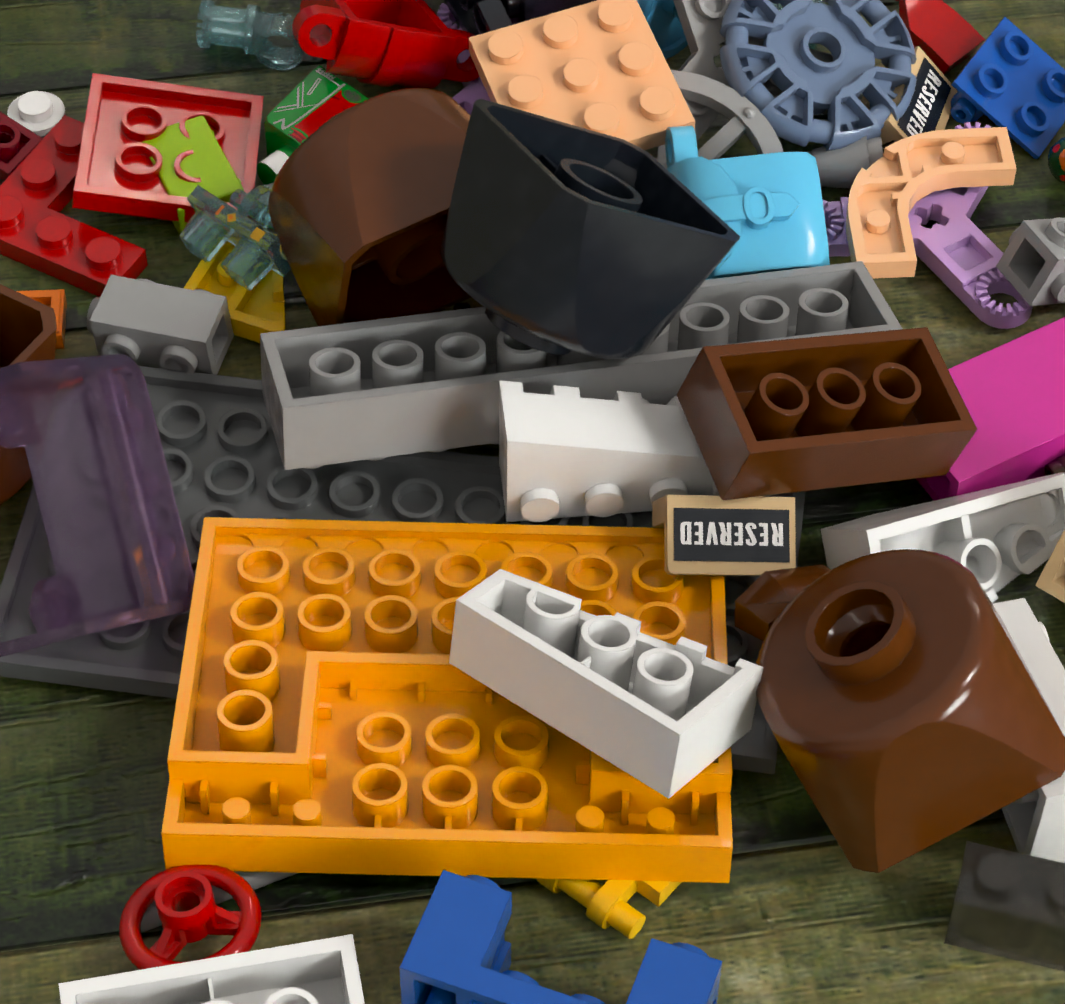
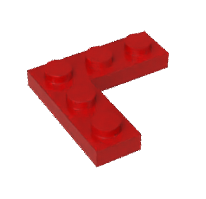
[0,115,148,297]

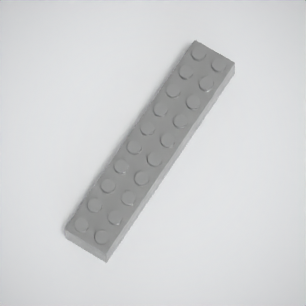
[260,261,903,470]

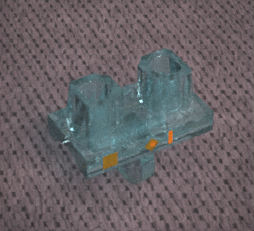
[179,185,291,291]

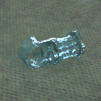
[196,0,304,70]

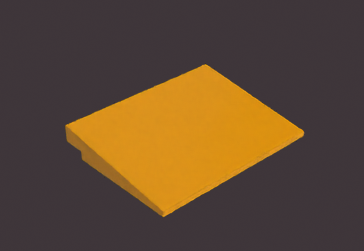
[161,517,733,883]

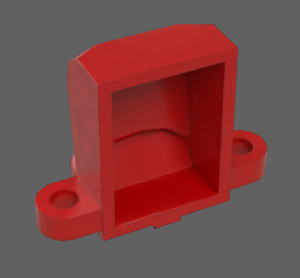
[292,0,479,89]

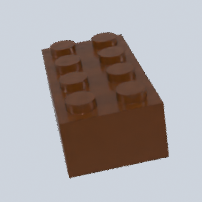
[677,327,977,500]

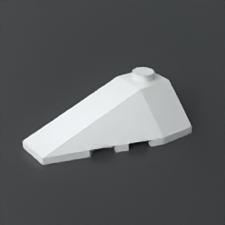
[821,472,1065,603]

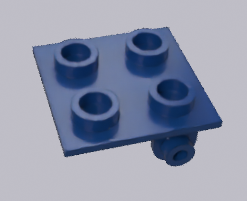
[951,17,1065,159]

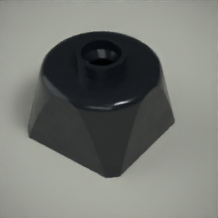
[440,99,740,359]

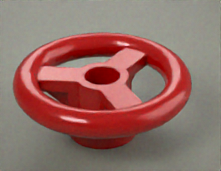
[119,865,262,970]

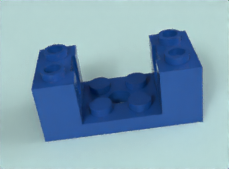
[399,870,722,1004]

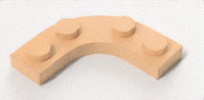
[845,127,1017,279]

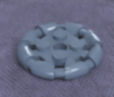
[719,0,917,151]

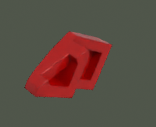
[895,0,985,75]

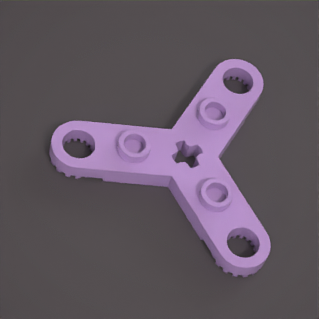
[823,122,1033,329]

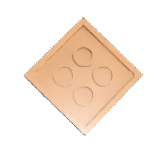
[468,0,695,150]

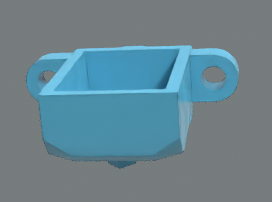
[665,125,830,280]

